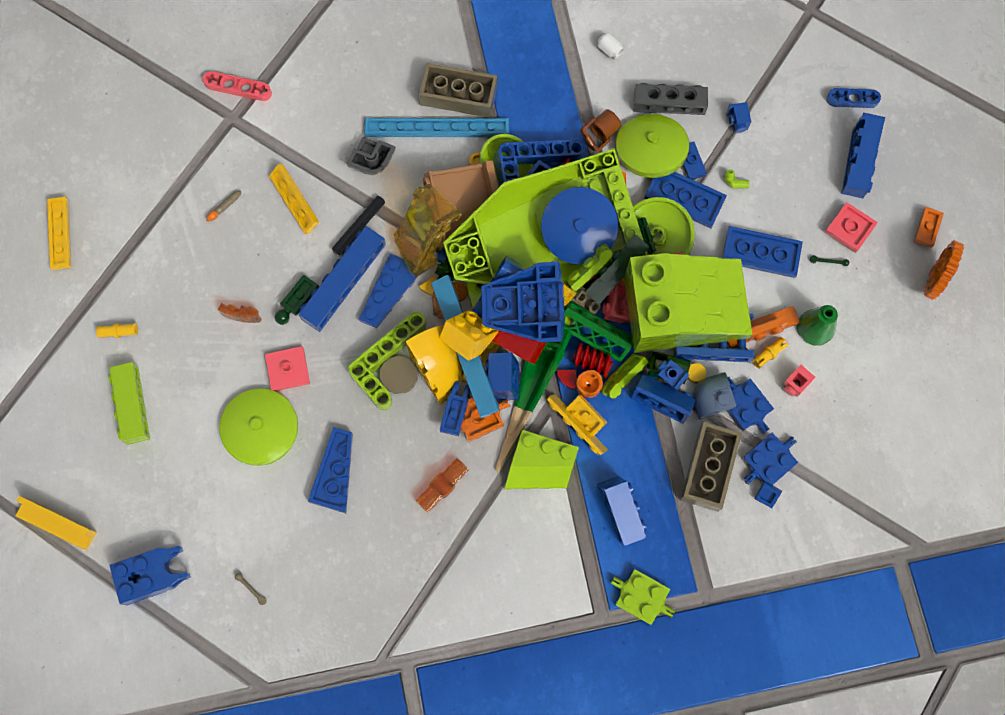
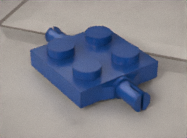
[727,376,774,434]
[742,432,798,485]

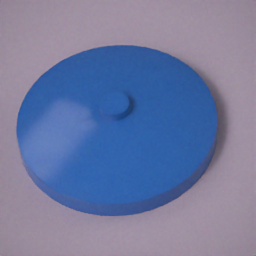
[541,187,618,264]

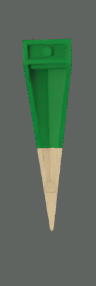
[495,330,571,472]

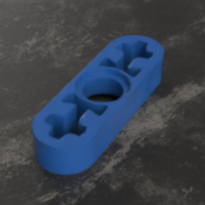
[827,88,881,108]

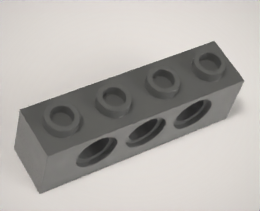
[633,83,708,115]

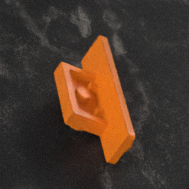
[727,306,800,348]

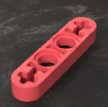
[203,71,272,101]

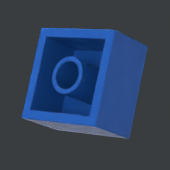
[486,352,519,401]

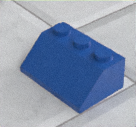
[631,374,696,424]

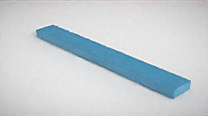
[364,118,509,137]
[431,275,500,418]

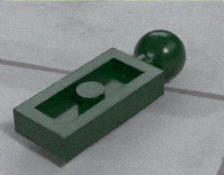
[274,275,319,325]

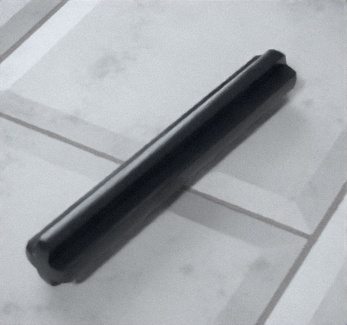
[332,196,385,255]

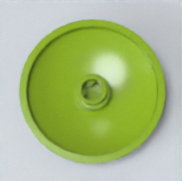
[616,114,689,178]
[633,197,695,255]
[219,388,299,466]

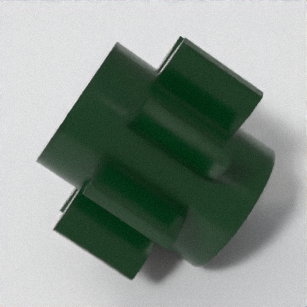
[434,260,456,281]

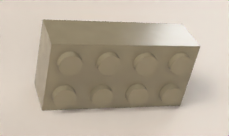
[419,63,498,118]
[680,422,742,512]

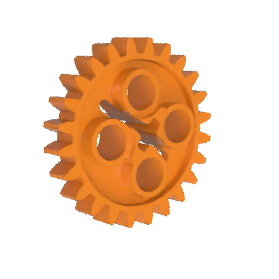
[924,240,964,300]

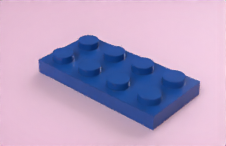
[644,172,727,229]
[722,226,803,278]

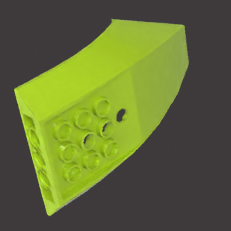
[443,148,648,284]

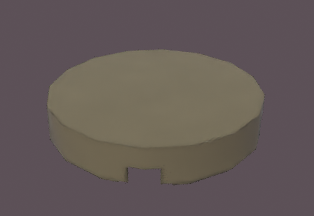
[379,356,418,394]

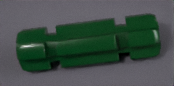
[637,217,656,254]

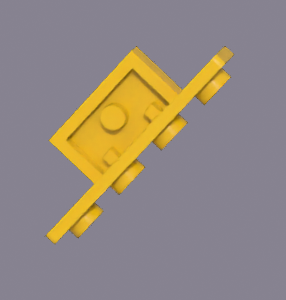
[547,394,608,455]

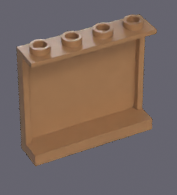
[423,160,499,249]

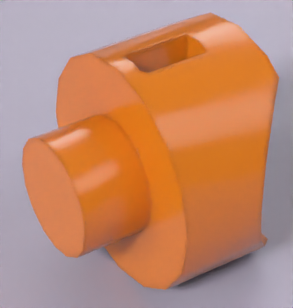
[576,370,603,398]

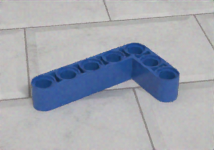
[494,139,585,187]

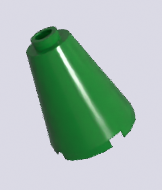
[797,305,838,346]

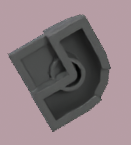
[346,137,396,175]

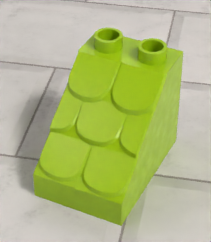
[624,253,752,353]

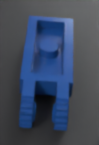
[440,381,471,437]

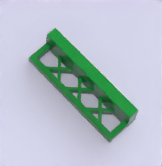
[564,301,633,363]

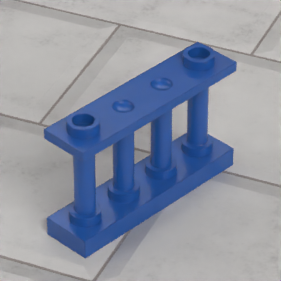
[674,313,754,363]

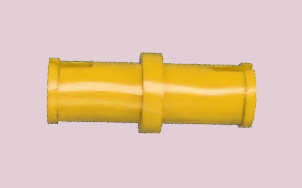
[96,323,138,338]
[752,337,788,369]

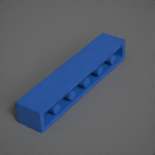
[298,226,386,332]

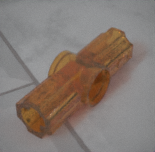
[416,458,469,513]

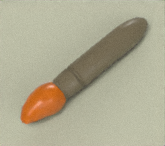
[206,190,242,222]

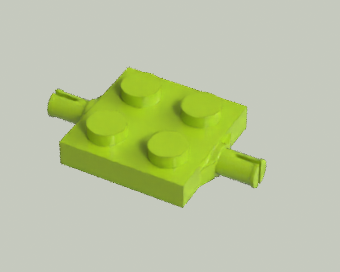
[610,569,675,625]

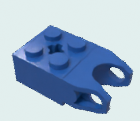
[109,546,191,606]

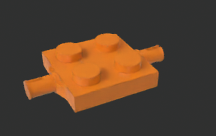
[461,397,510,442]

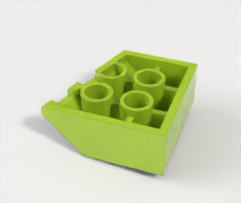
[504,430,579,490]

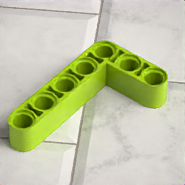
[349,312,426,410]

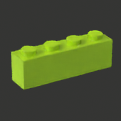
[108,362,150,445]

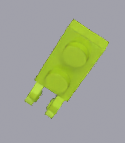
[567,244,613,291]
[600,353,648,399]

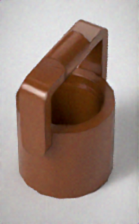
[580,109,622,151]

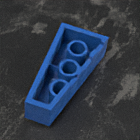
[841,112,885,199]

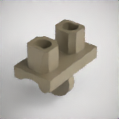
[571,286,601,314]

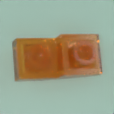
[217,303,262,323]

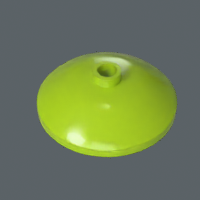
[479,134,534,185]

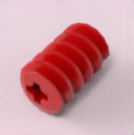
[571,342,614,378]

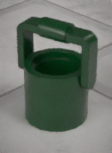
[647,352,691,384]

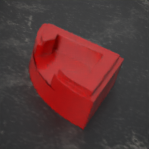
[557,370,577,390]

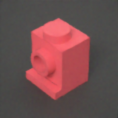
[783,365,816,397]

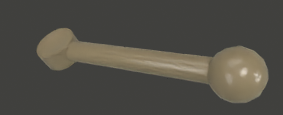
[235,573,267,605]

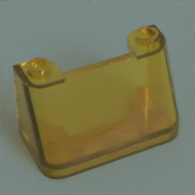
[394,184,462,277]

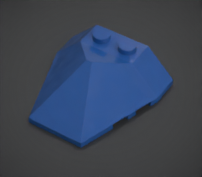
[482,261,565,343]

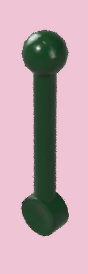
[810,255,850,266]

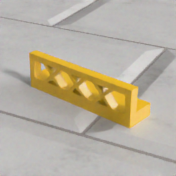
[15,496,97,550]

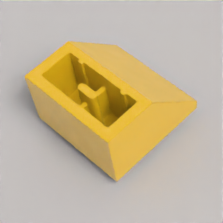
[439,310,499,361]

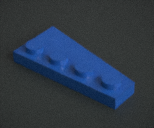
[359,254,425,328]
[308,427,353,514]

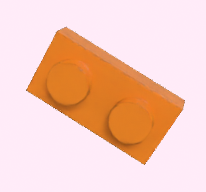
[914,207,944,248]

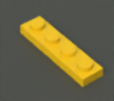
[269,164,319,234]
[47,196,71,270]

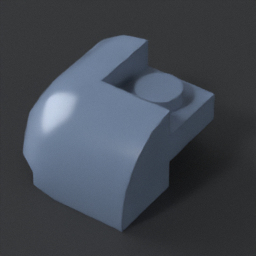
[693,372,737,420]

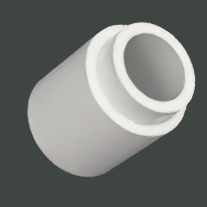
[598,33,624,59]

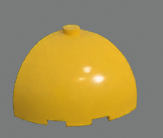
[406,326,464,404]

